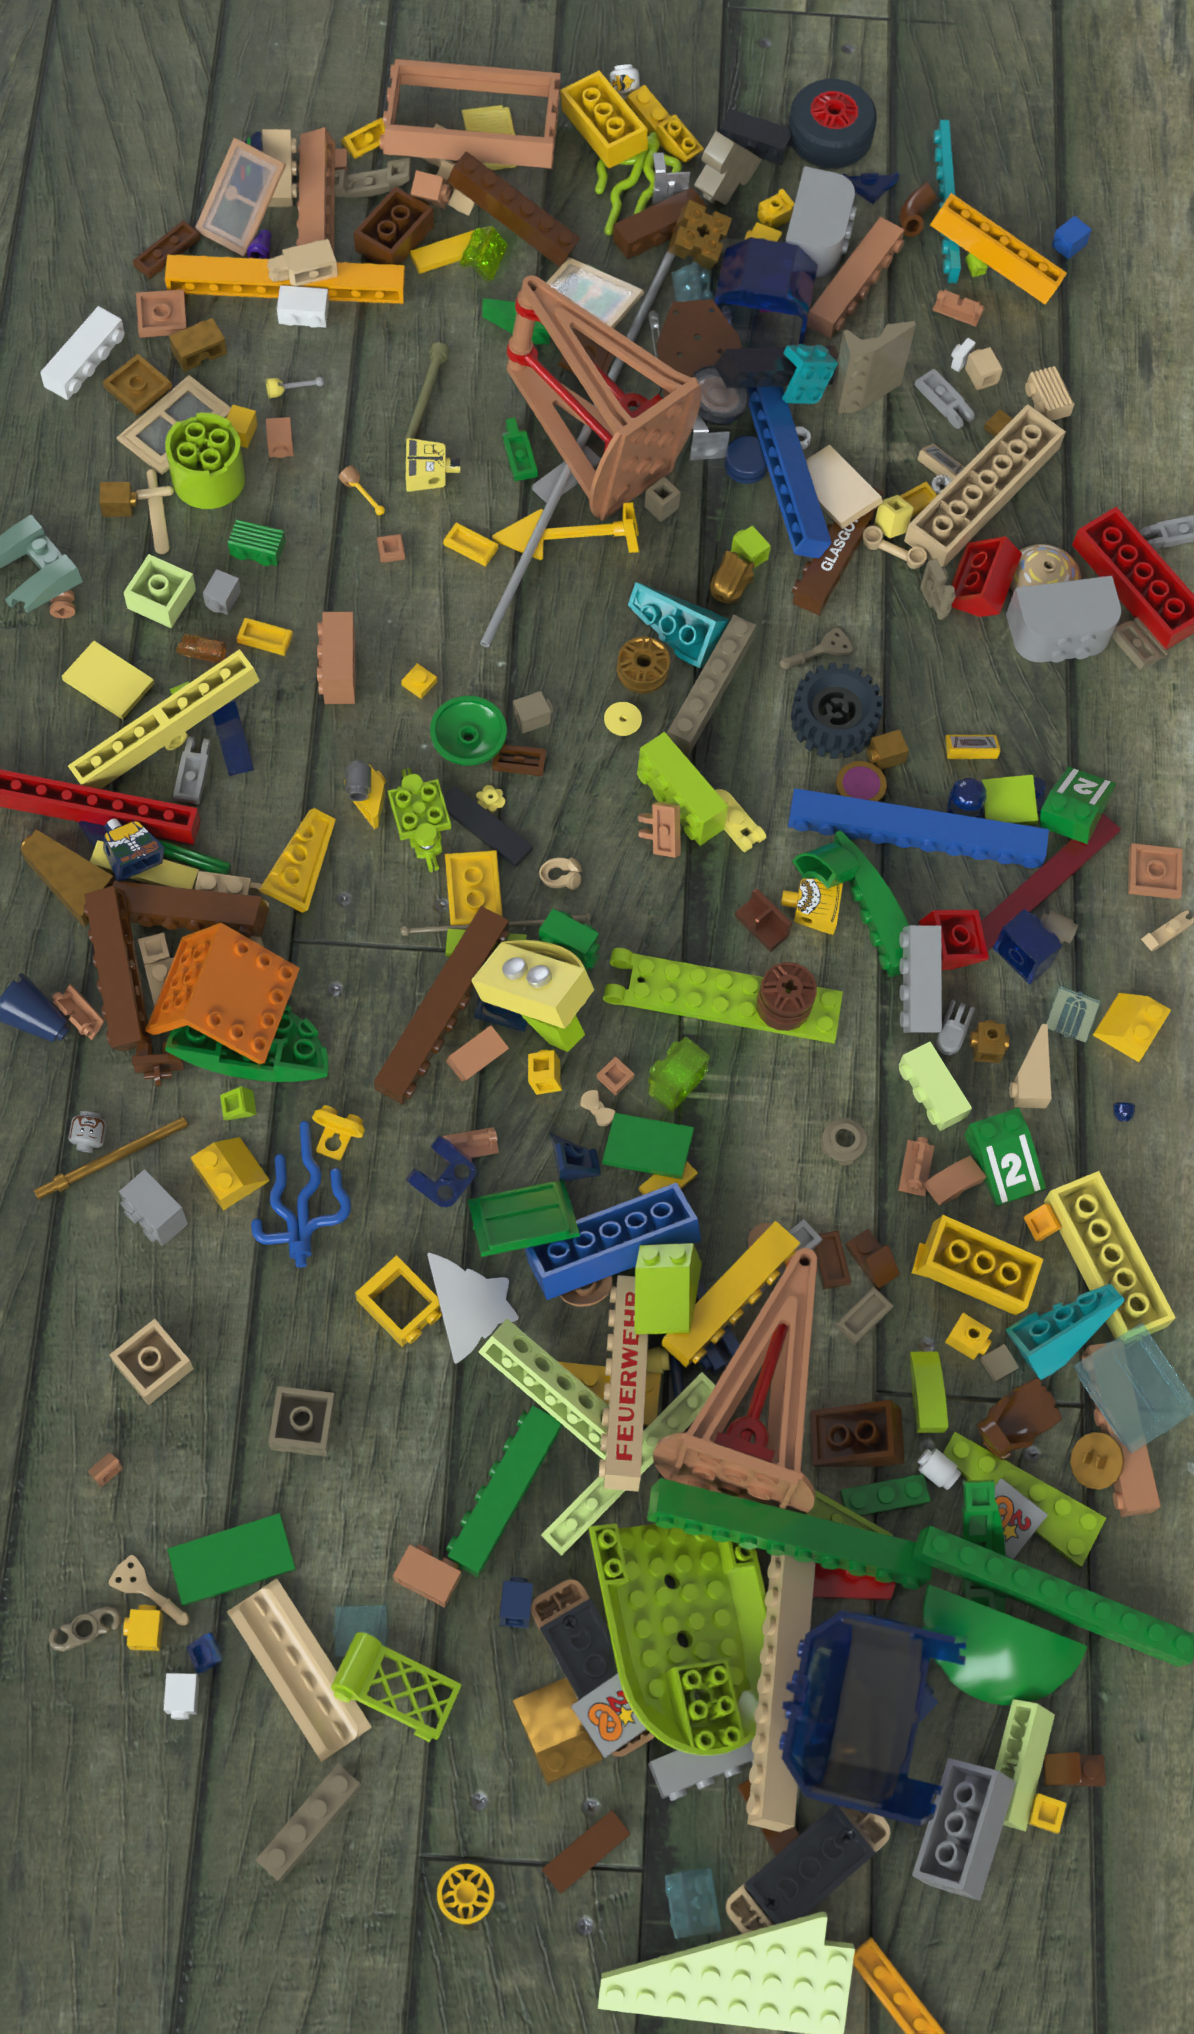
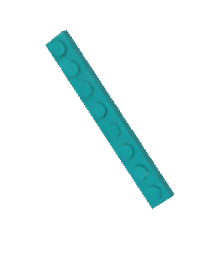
[933,120,961,283]

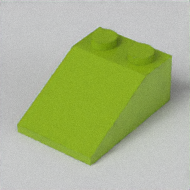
[634,1243,702,1334]

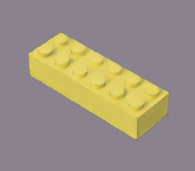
[1044,1171,1176,1346]

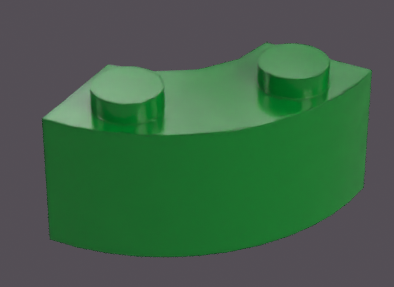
[792,843,861,889]

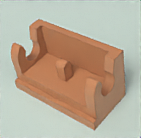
[446,1026,509,1081]

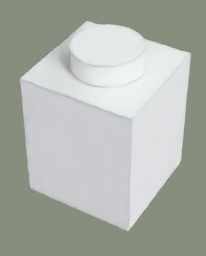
[164,1673,199,1720]

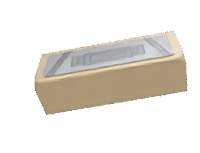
[918,444,965,480]

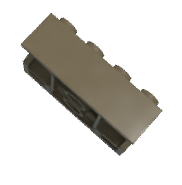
[831,321,916,414]

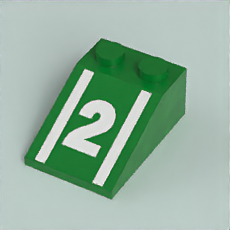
[1039,767,1116,844]
[964,1107,1046,1207]

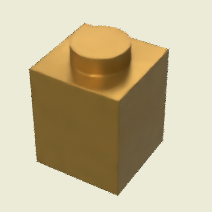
[99,482,137,517]
[867,729,909,770]

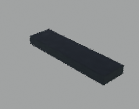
[443,786,533,868]

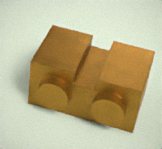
[169,318,227,372]

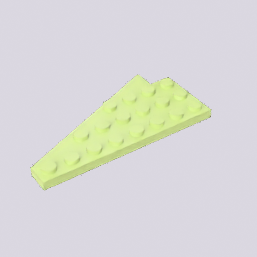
[598,1912,855,2034]

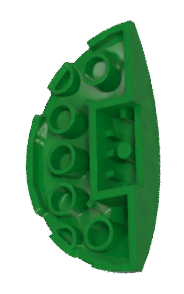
[165,1005,329,1082]
[923,1584,1088,1705]

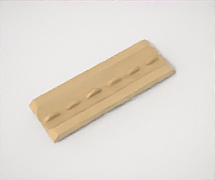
[227,1578,372,1762]

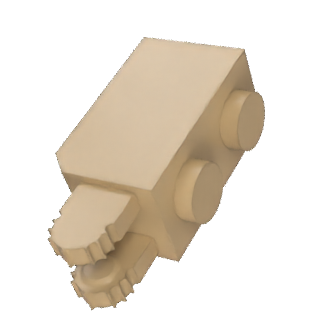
[267,239,338,287]
[195,871,269,907]

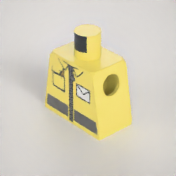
[406,438,460,491]

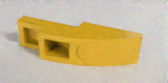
[626,85,704,163]

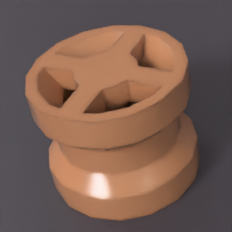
[50,589,75,618]

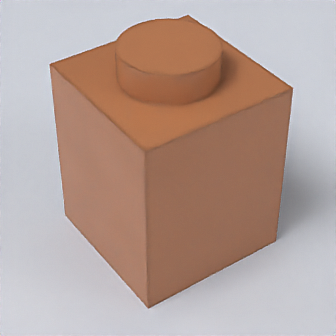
[266,417,294,458]

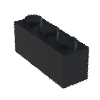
[719,109,792,165]

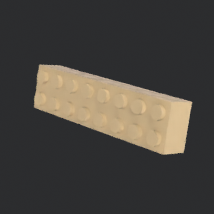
[904,404,1066,567]

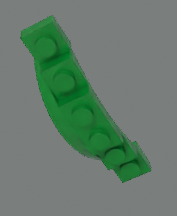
[960,1480,1006,1613]

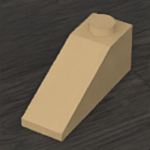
[1009,1024,1052,1108]

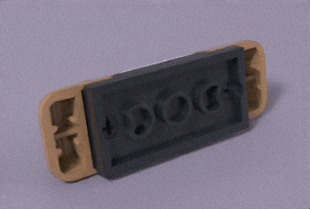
[531,1580,655,1757]

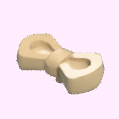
[580,1090,616,1126]

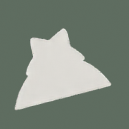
[427,1253,518,1364]

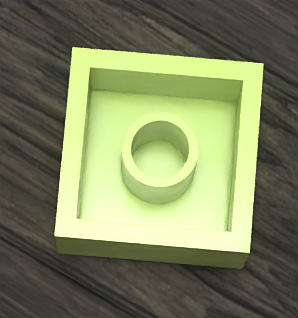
[124,554,196,628]

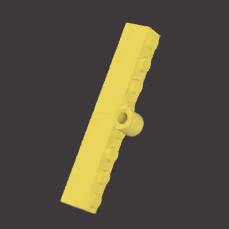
[68,649,260,789]

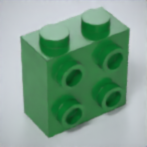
[539,909,600,971]

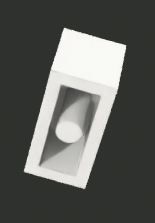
[277,285,329,327]

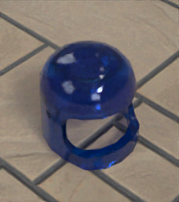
[947,777,987,818]

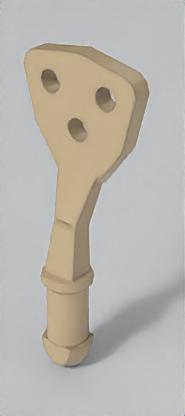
[109,1555,189,1626]

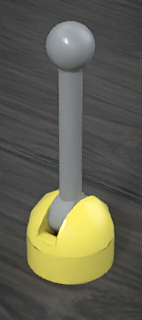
[266,377,325,398]

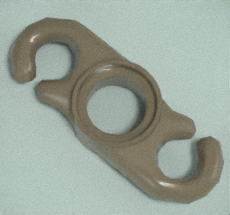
[49,1606,121,1652]

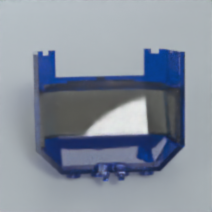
[779,1610,967,1826]

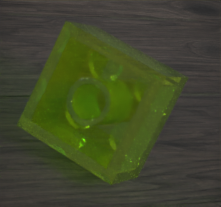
[648,1036,710,1113]

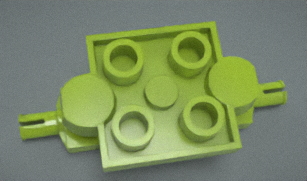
[388,768,451,872]

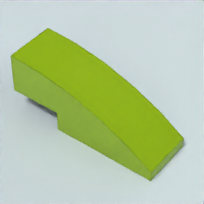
[910,1351,948,1433]

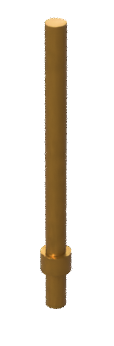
[33,1116,188,1200]

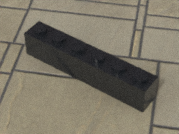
[714,346,839,389]

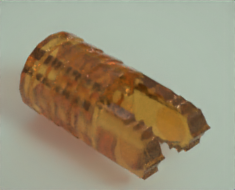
[176,634,226,664]

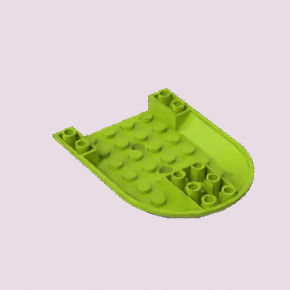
[589,1523,767,1756]

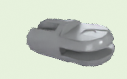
[936,1000,976,1056]

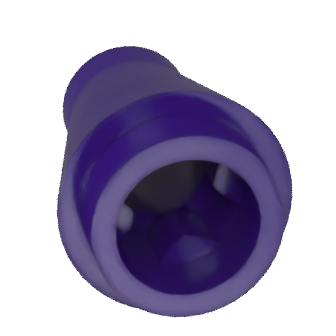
[247,230,272,259]

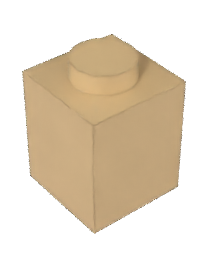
[965,347,1002,390]

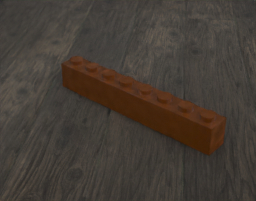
[374,906,511,1105]

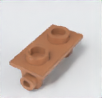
[933,289,984,327]
[52,984,105,1040]
[441,1127,499,1163]
[898,1137,934,1197]

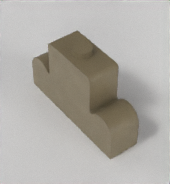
[694,131,762,205]

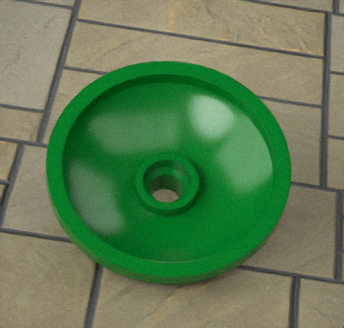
[430,696,507,766]

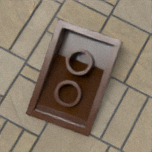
[810,1400,905,1467]

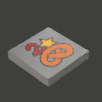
[995,1478,1048,1559]
[571,1674,646,1759]

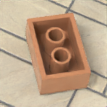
[317,612,355,704]

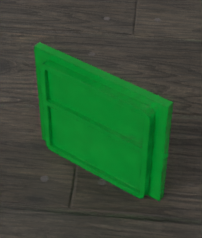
[468,1180,580,1257]

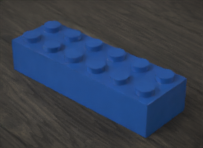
[525,1182,701,1300]

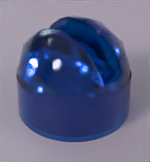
[1113,1102,1135,1122]

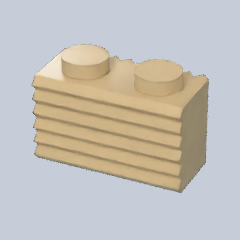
[1025,366,1074,421]

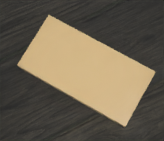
[806,445,883,529]

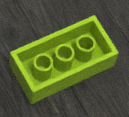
[637,732,728,846]

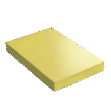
[62,641,155,720]

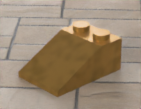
[513,1678,603,1786]

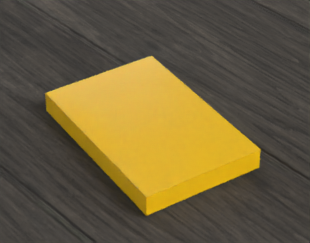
[445,850,503,925]

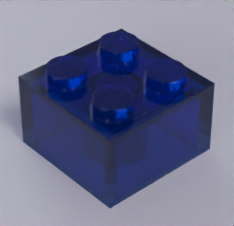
[993,909,1062,985]

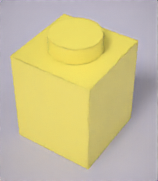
[874,495,913,539]

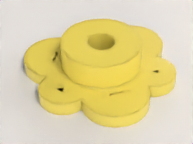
[476,785,505,813]

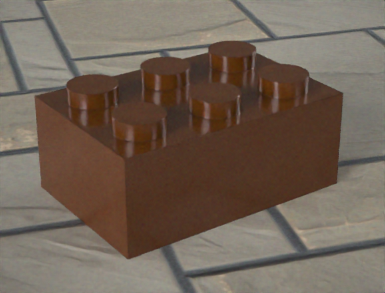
[354,186,434,265]

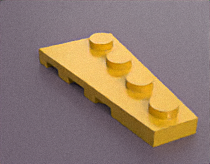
[258,808,336,913]

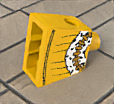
[781,879,843,935]

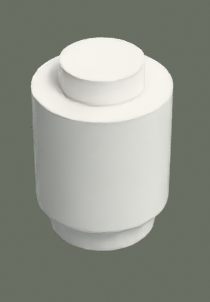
[917,1448,961,1490]

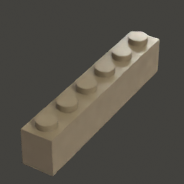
[667,615,756,757]

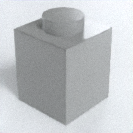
[203,569,241,615]

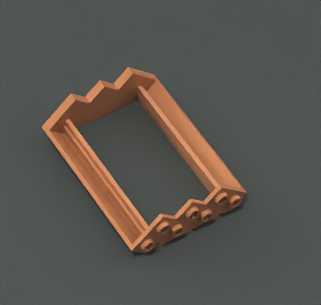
[380,59,561,169]

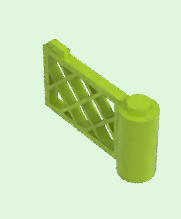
[331,1632,462,1742]

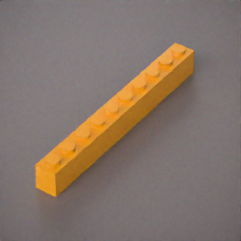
[165,255,405,304]

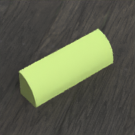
[995,1699,1055,1831]

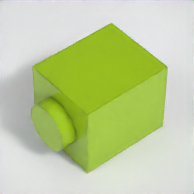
[731,525,771,569]

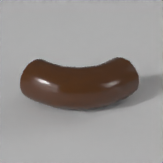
[899,181,939,237]

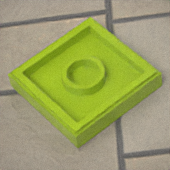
[982,775,1038,825]

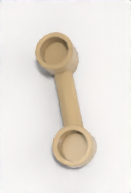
[863,526,927,569]

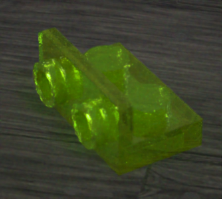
[459,226,508,282]

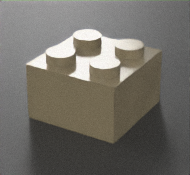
[268,1386,336,1457]

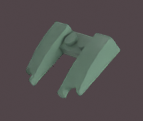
[0,515,83,612]

